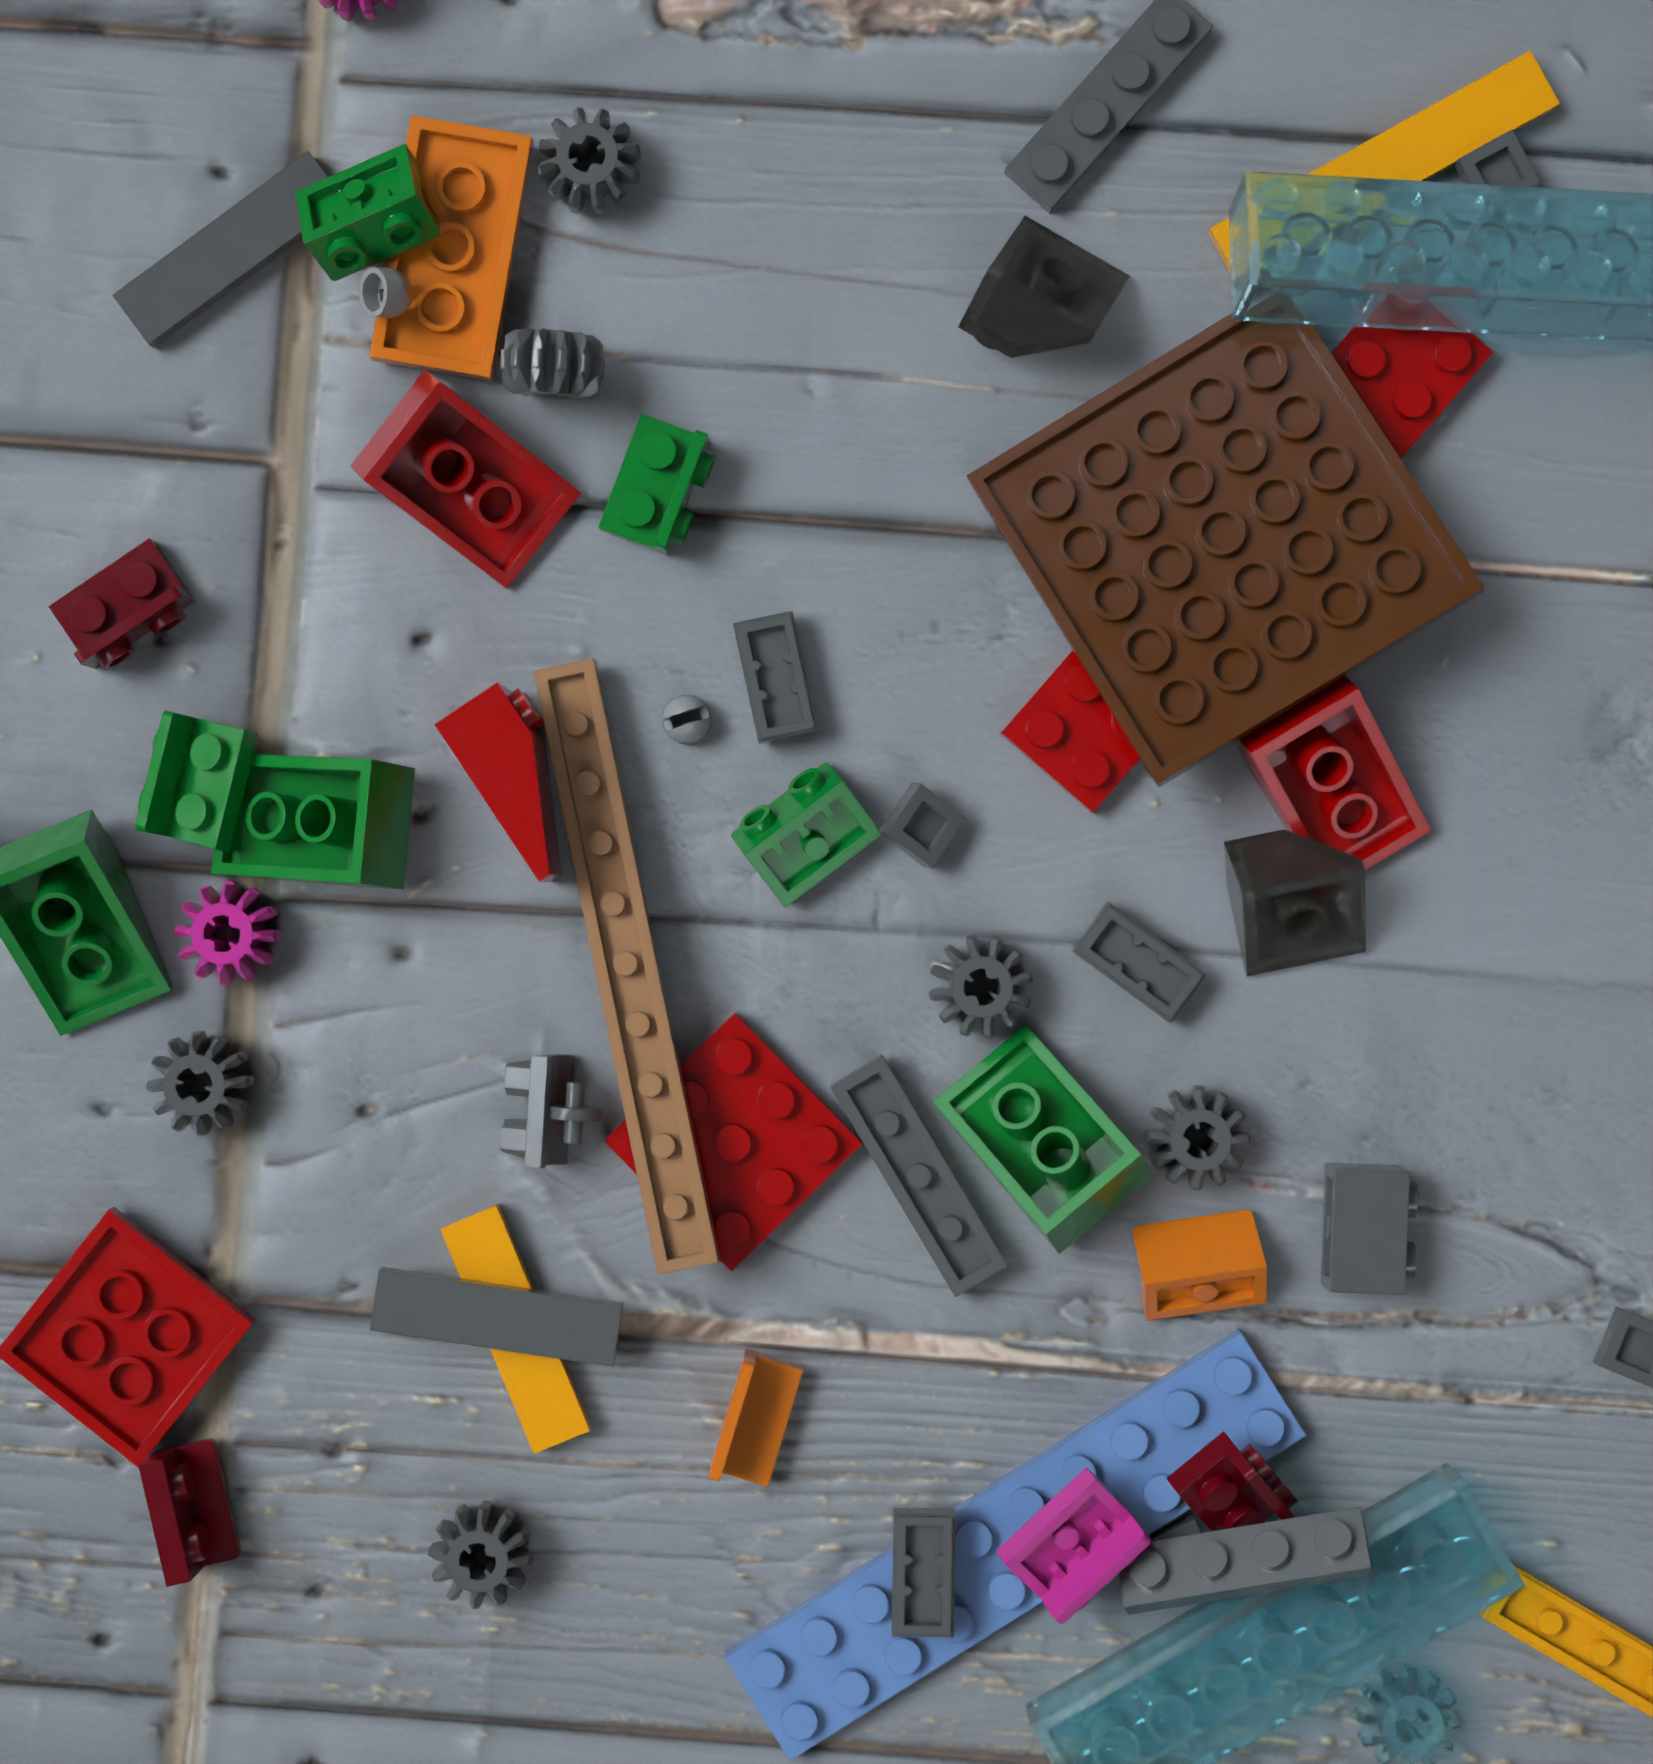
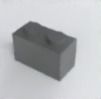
[1321,1163,1419,1295]

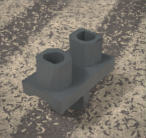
[500,1053,601,1168]

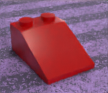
[350,369,581,589]
[1235,676,1431,894]
[434,682,562,882]

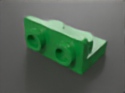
[295,144,441,281]
[598,413,716,556]
[135,711,259,852]
[731,763,881,908]

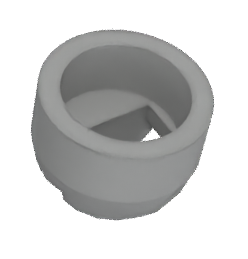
[359,267,412,318]
[662,695,712,744]

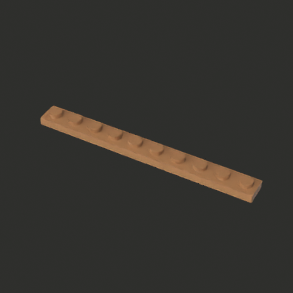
[534,658,721,1275]

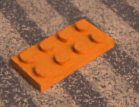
[369,115,534,382]

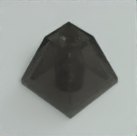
[958,215,1130,358]
[1224,829,1366,977]

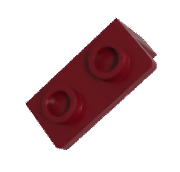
[48,538,195,670]
[1166,1431,1298,1531]
[138,1438,241,1587]

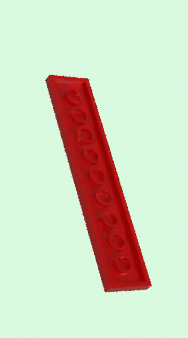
[1000,272,1494,813]

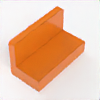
[1132,1209,1267,1321]
[708,1349,803,1487]

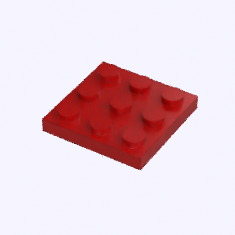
[604,1012,862,1272]
[0,1207,257,1467]

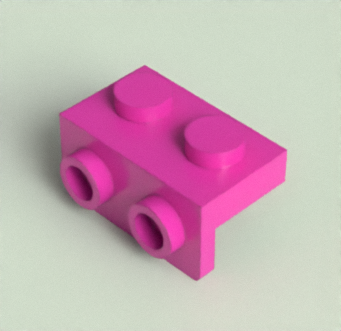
[996,1467,1151,1624]

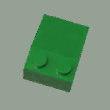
[211,754,415,890]
[0,809,172,1036]
[932,1024,1153,1254]

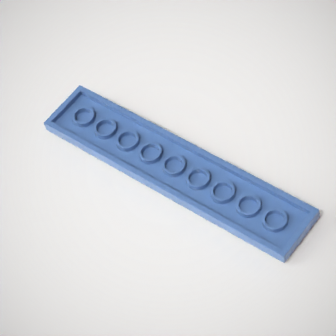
[725,1329,1306,1761]

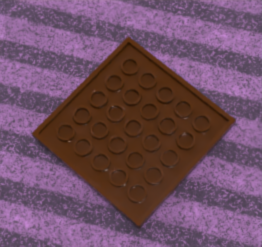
[966,281,1484,788]

